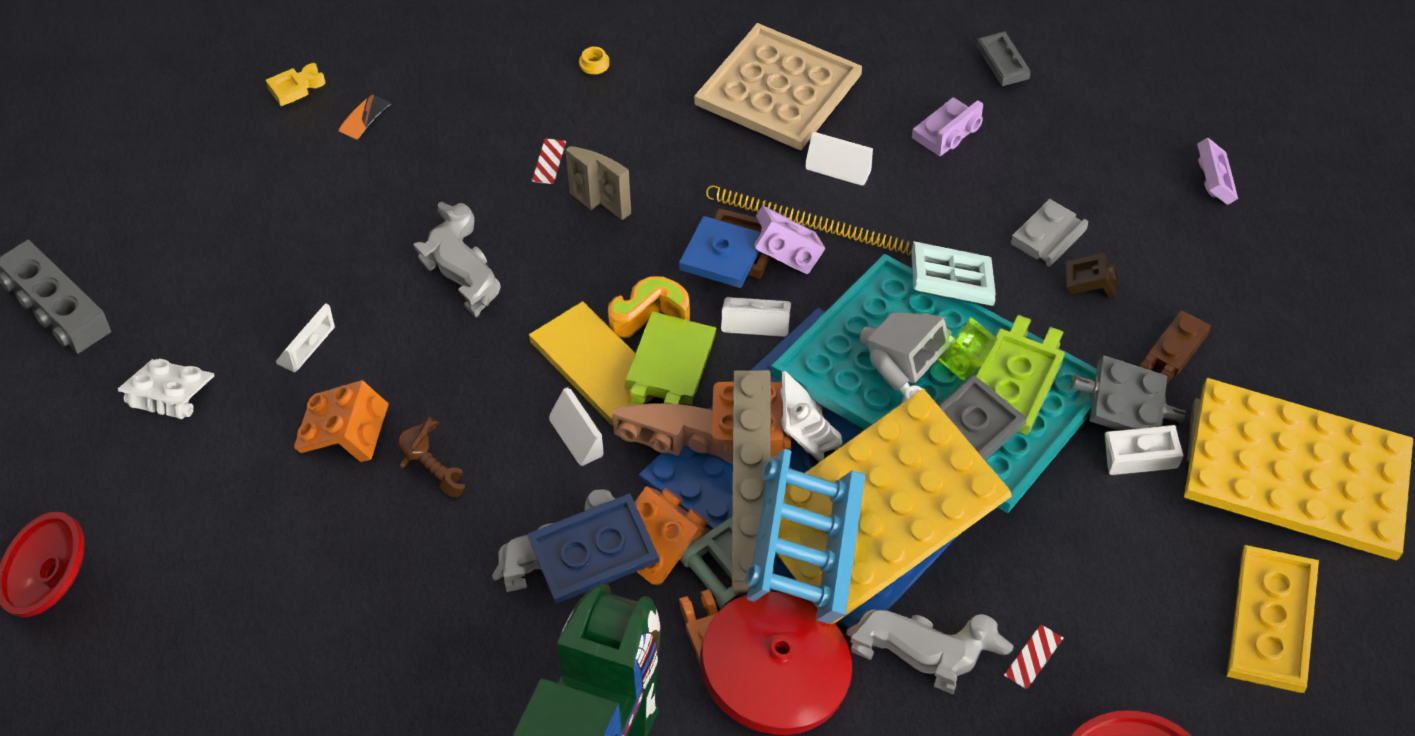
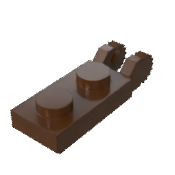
[1140,310,1211,385]

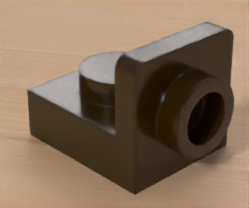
[1066,253,1120,298]

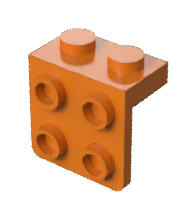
[294,380,389,462]
[712,382,791,459]
[635,486,711,585]

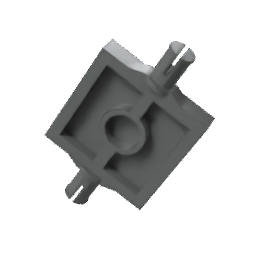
[1070,355,1186,431]

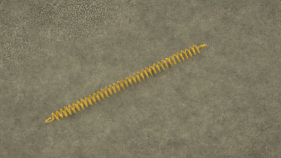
[706,186,912,255]

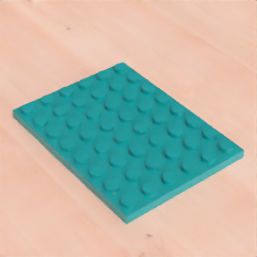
[770,254,1097,513]

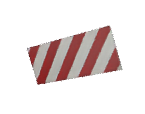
[532,139,566,184]
[1004,625,1063,689]

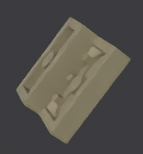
[565,146,631,220]

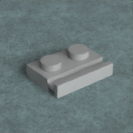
[1011,199,1088,267]

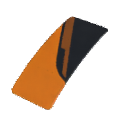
[339,95,391,139]

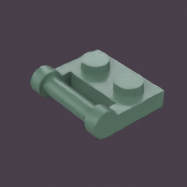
[679,518,775,610]

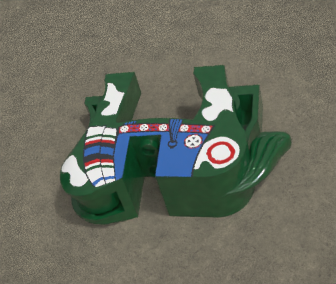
[513,583,660,736]

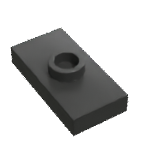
[977,32,1031,86]

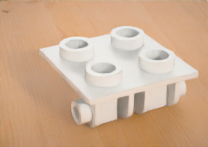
[118,359,214,419]
[780,371,842,462]

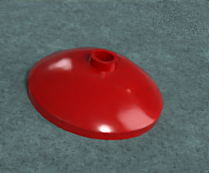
[0,512,84,617]

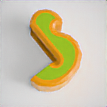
[608,276,690,338]

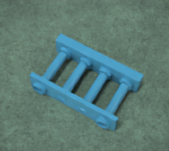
[745,449,865,624]

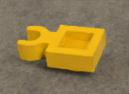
[266,63,325,106]

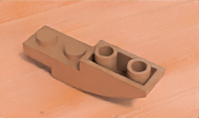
[612,404,733,464]

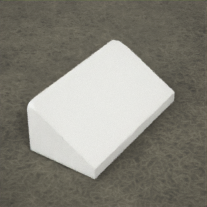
[806,132,873,185]
[721,297,791,337]
[276,304,335,373]
[549,388,604,466]
[1105,425,1183,475]

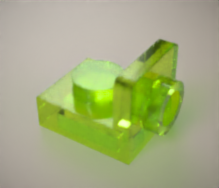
[938,317,997,380]

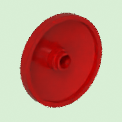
[700,592,852,735]

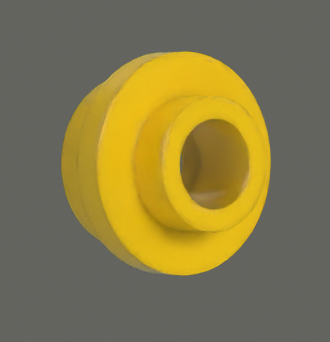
[579,47,609,75]

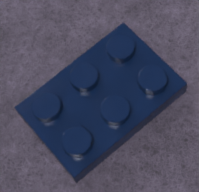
[527,493,659,604]

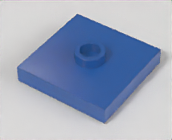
[679,216,761,288]

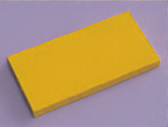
[529,301,655,426]
[1227,545,1319,693]

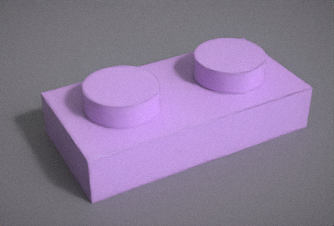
[1197,137,1238,205]

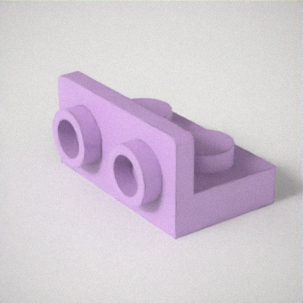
[912,97,983,156]
[754,206,826,274]

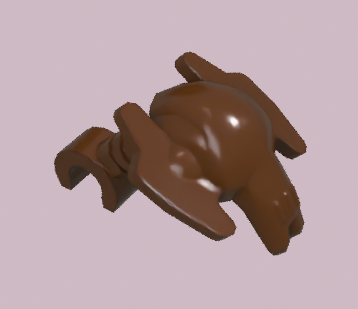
[398,416,465,497]

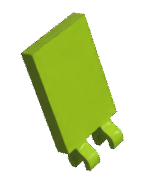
[624,311,717,406]
[976,315,1065,435]

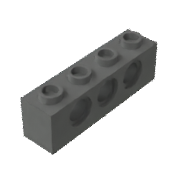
[0,239,111,354]

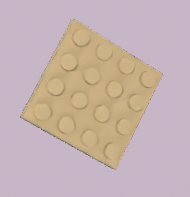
[694,23,862,150]

